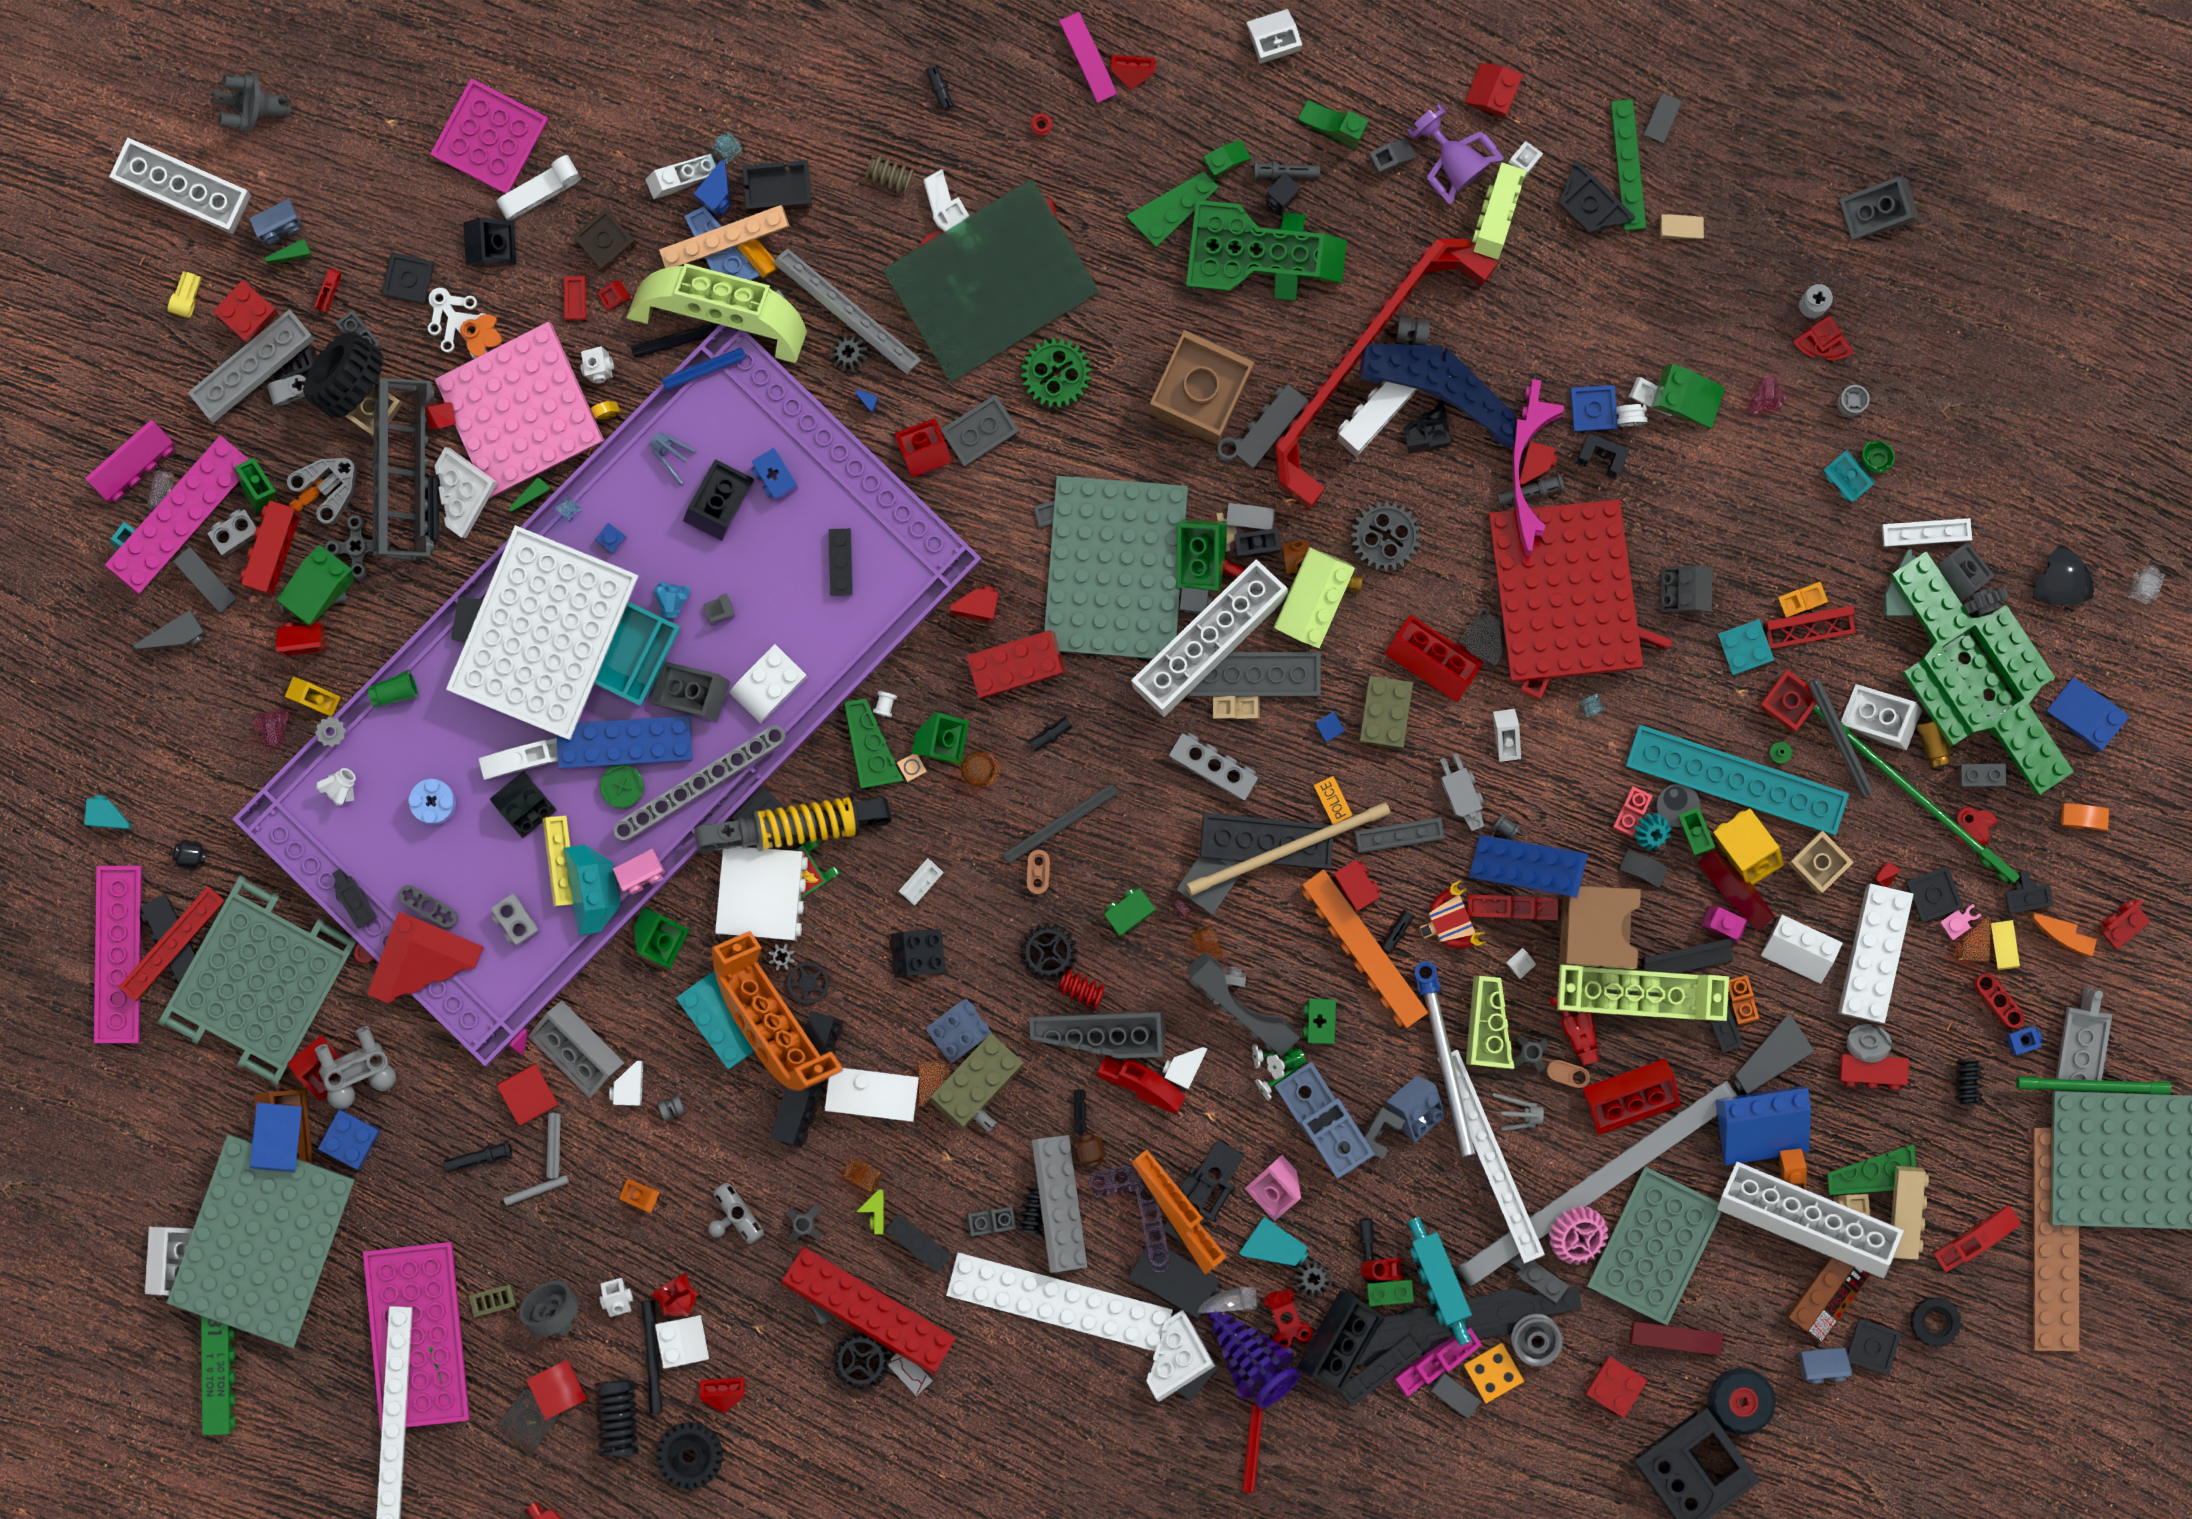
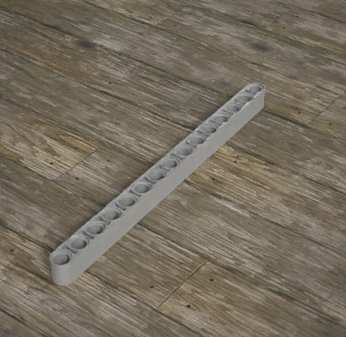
[1457,1080,1737,1287]

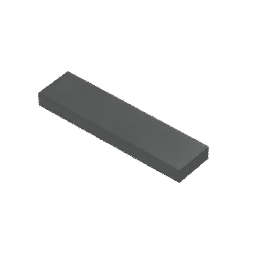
[1354,817,1445,853]

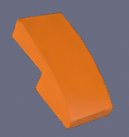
[2061,803,2109,831]
[1728,975,1760,1026]

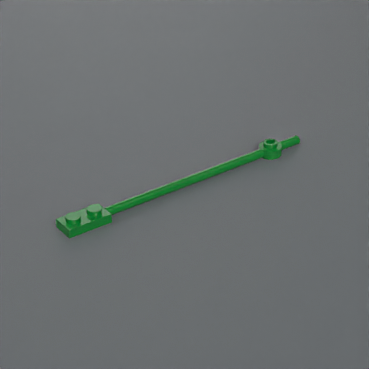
[1812,704,2020,884]

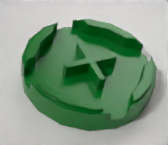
[600,765,645,809]

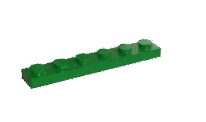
[1610,99,1646,231]

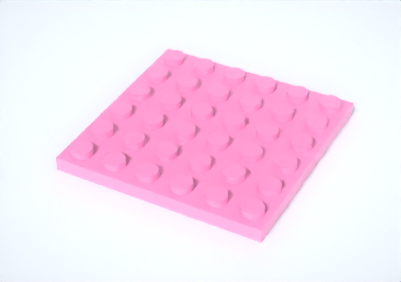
[435,322,604,498]

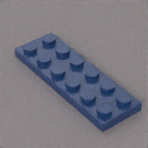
[556,716,692,769]
[1469,835,1588,898]

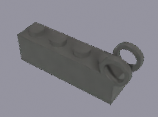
[1217,384,1309,471]

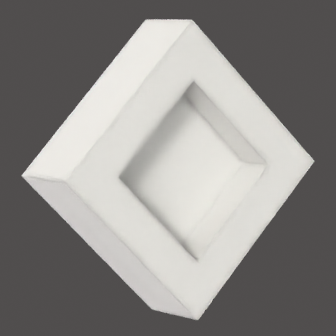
[1506,948,1536,979]

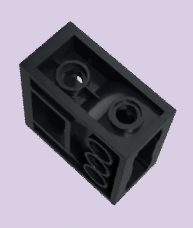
[1631,1407,1761,1519]

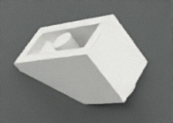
[1493,709,1521,762]
[1162,1047,1207,1089]
[609,1061,643,1106]

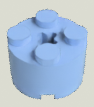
[408,779,456,825]

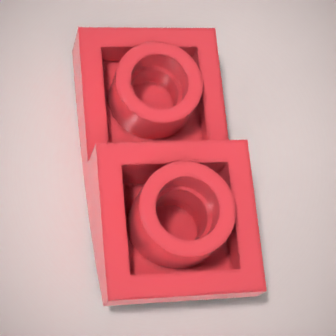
[1612,786,1653,838]

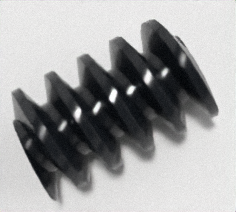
[1954,1060,1984,1105]
[1016,1186,1044,1235]

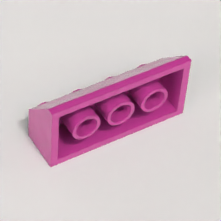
[85,419,176,504]

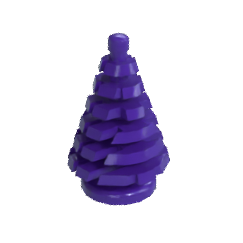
[1207,1307,1300,1409]

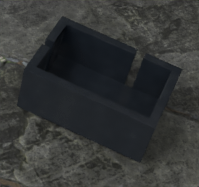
[742,160,813,214]

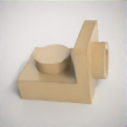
[1834,1194,1870,1216]

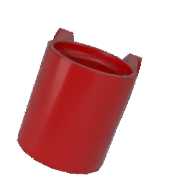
[1361,1258,1404,1281]

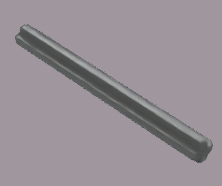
[1808,678,1873,796]
[1003,784,1118,864]

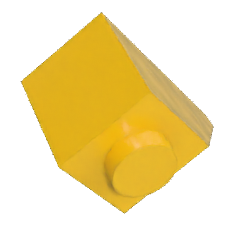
[285,677,341,717]

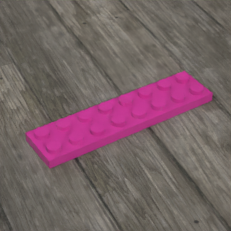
[104,435,249,595]
[94,866,142,1043]

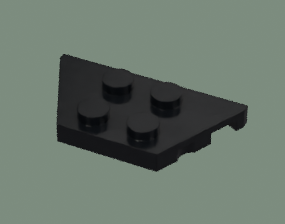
[1559,159,1635,235]

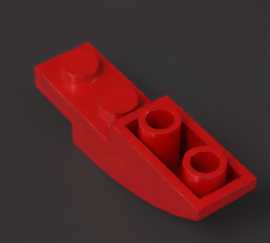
[1097,1056,1186,1114]
[1933,1205,2021,1272]

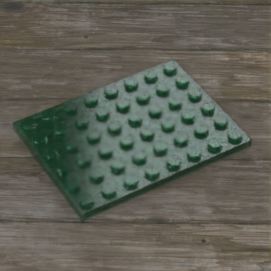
[882,179,1100,383]

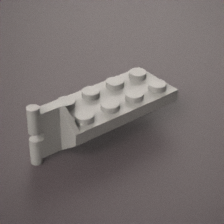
[2054,987,2112,1093]

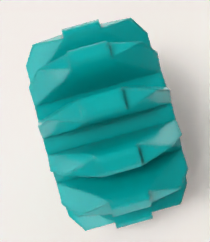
[1633,813,1671,851]

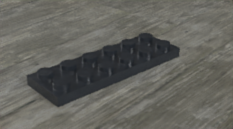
[1200,813,1333,870]

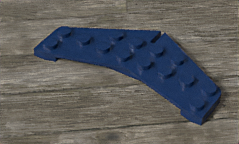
[1359,344,1516,449]

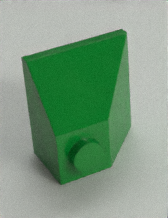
[912,712,969,764]
[634,907,689,969]

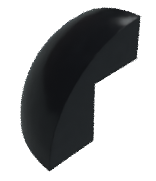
[2033,544,2094,604]

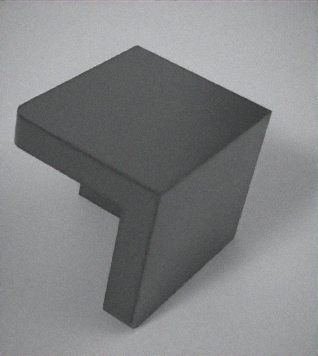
[704,593,735,625]

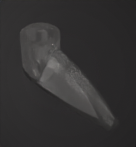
[1197,1286,1258,1313]

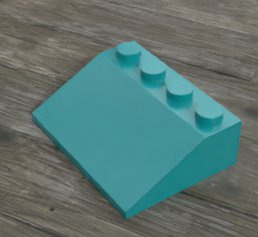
[676,971,755,1070]

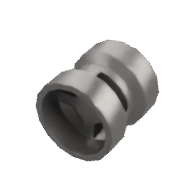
[658,1094,686,1122]

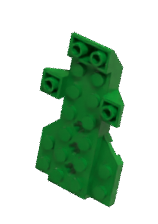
[1186,200,1347,301]

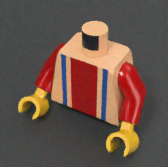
[1419,880,1486,949]

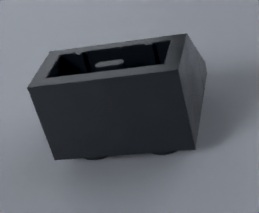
[490,771,557,838]

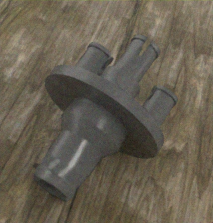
[210,71,291,133]

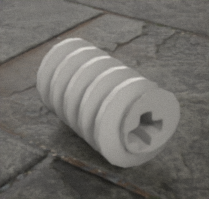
[1799,284,1833,319]

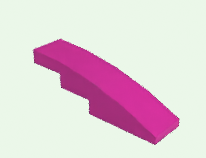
[1059,11,1117,103]
[1393,1327,1482,1397]

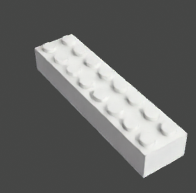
[1131,559,1288,717]
[1717,1162,1904,1279]

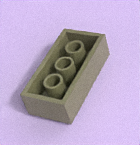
[930,1034,1024,1132]

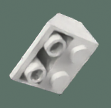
[1246,9,1302,64]

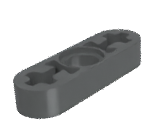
[398,885,458,928]

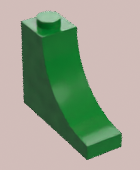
[1298,100,1369,150]

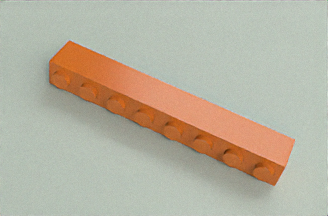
[1301,869,1428,1029]

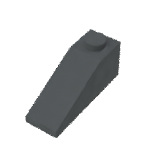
[133,610,207,651]

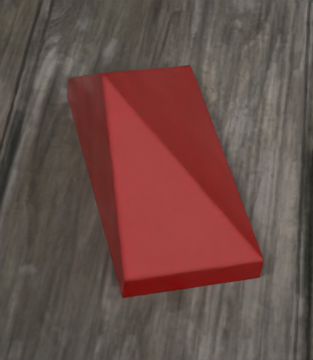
[1111,55,1155,90]
[700,1377,745,1413]

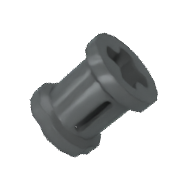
[1492,813,1521,840]

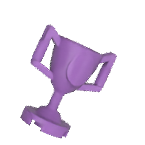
[1407,104,1504,204]

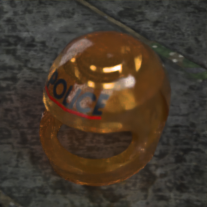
[961,752,1001,787]

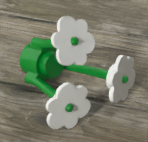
[1252,1044,1306,1100]

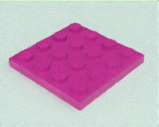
[430,78,549,194]

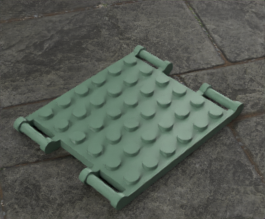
[158,875,357,1087]

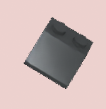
[1937,542,1994,602]

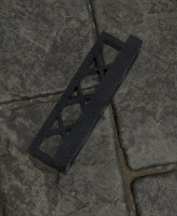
[1642,938,1733,973]

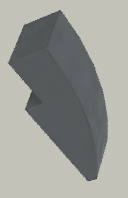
[173,547,237,613]

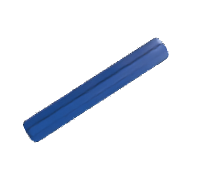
[662,348,746,390]

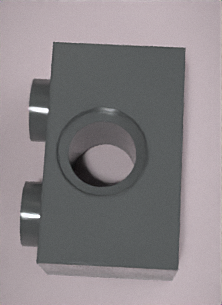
[1957,764,2006,788]

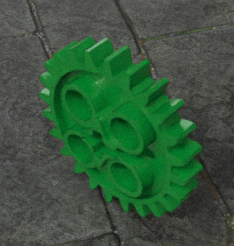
[1021,337,1092,409]

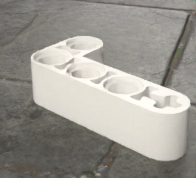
[496,155,581,221]

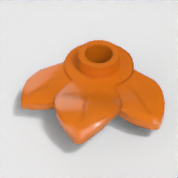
[460,314,502,357]

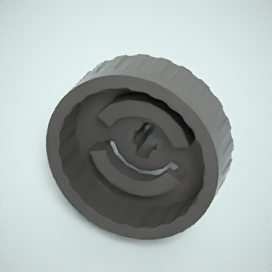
[519,1281,579,1337]

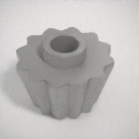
[315,717,346,747]

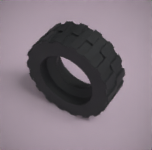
[1910,1297,1962,1347]

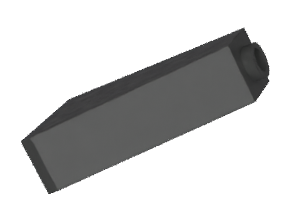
[1733,1014,1814,1094]

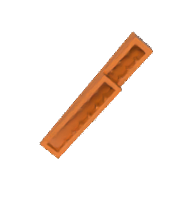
[1132,1149,1227,1275]

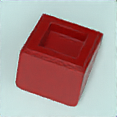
[597,280,630,312]

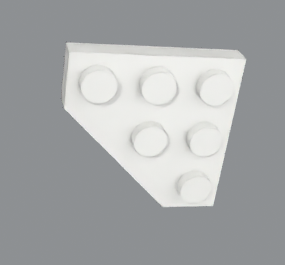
[435,447,498,538]
[1147,1310,1215,1401]

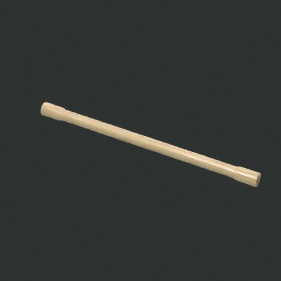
[1186,802,1390,896]

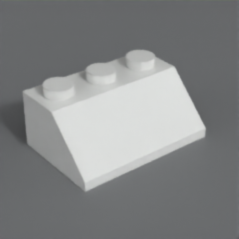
[1760,915,1842,984]
[145,1227,193,1295]

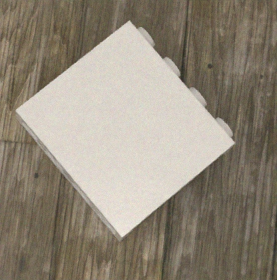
[715,847,808,941]

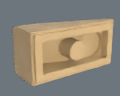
[1660,214,1704,239]

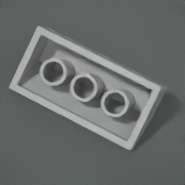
[528,1001,624,1099]

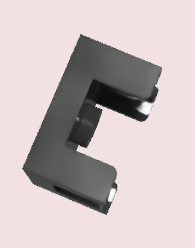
[1363,1107,1405,1160]

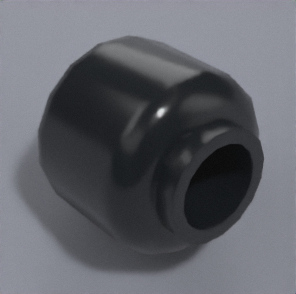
[172,839,206,870]

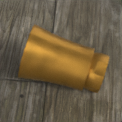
[1916,721,1952,767]

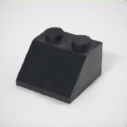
[463,218,517,267]

